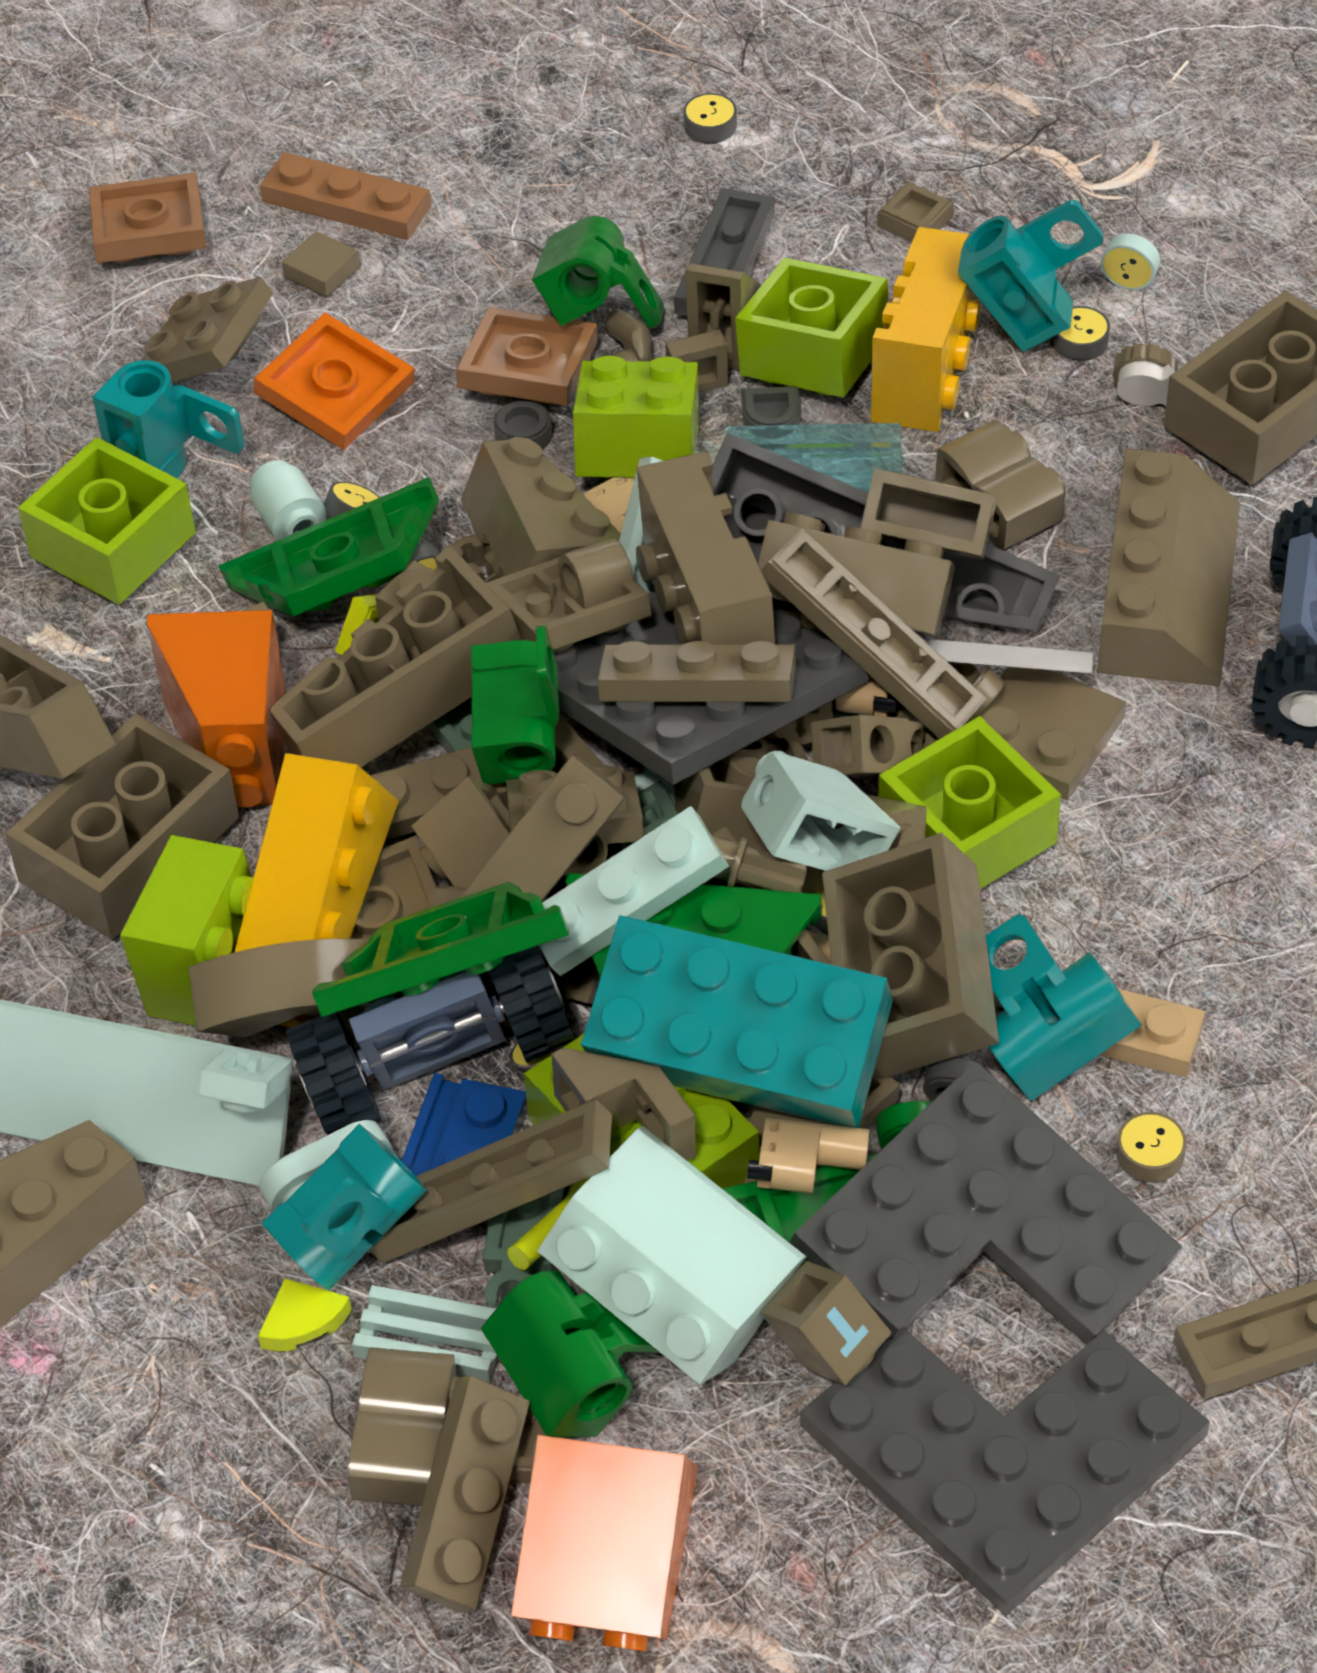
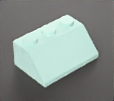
[537,1126,806,1385]

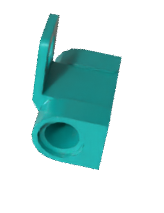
[958,200,1104,352]
[92,360,245,478]
[986,914,1142,1101]
[261,1124,427,1291]

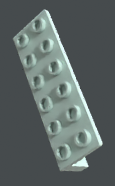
[0,999,294,1186]

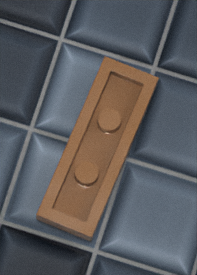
[260,152,431,240]

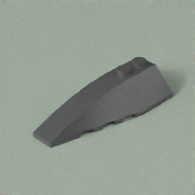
[711,433,1061,632]

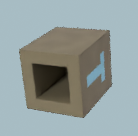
[760,1261,892,1385]

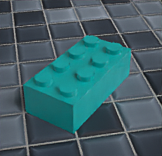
[581,915,893,1128]

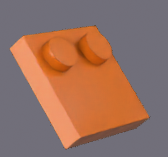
[254,312,415,450]

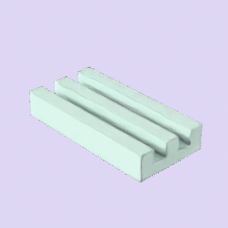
[352,1285,498,1383]

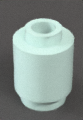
[250,460,327,541]

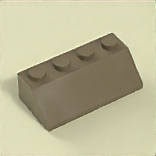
[1097,448,1240,687]

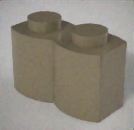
[935,420,1066,550]
[347,1347,461,1506]

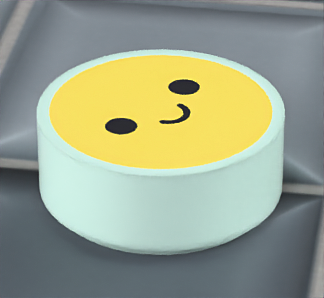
[1101,233,1160,290]

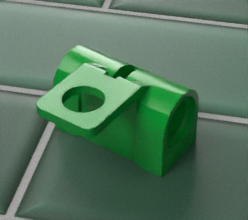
[532,216,665,330]
[471,625,559,784]
[480,1270,660,1437]

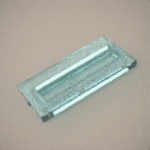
[726,423,904,493]

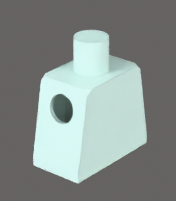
[741,751,901,871]

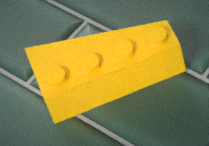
[871,227,982,432]
[235,753,399,1028]

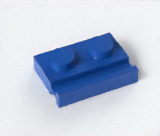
[402,1073,528,1176]

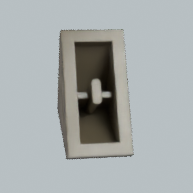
[685,263,762,370]

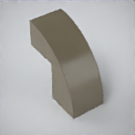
[188,939,386,1037]

